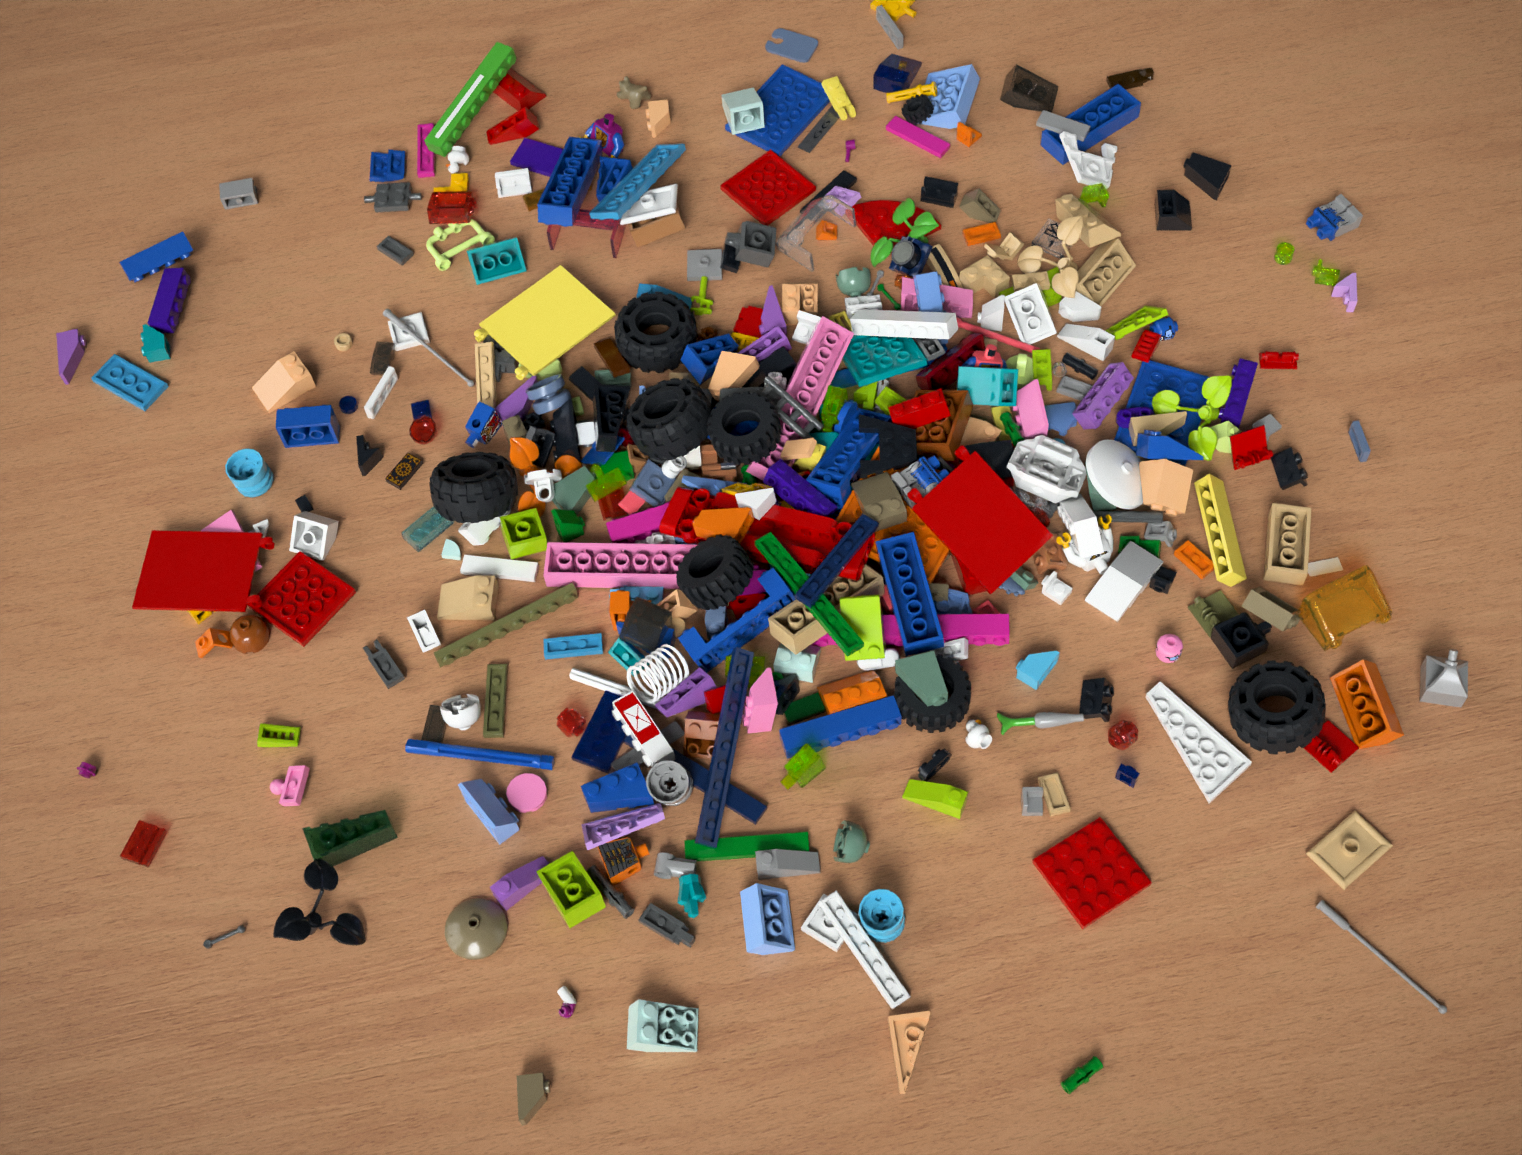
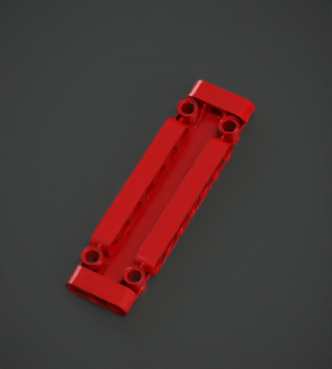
[659,487,875,581]

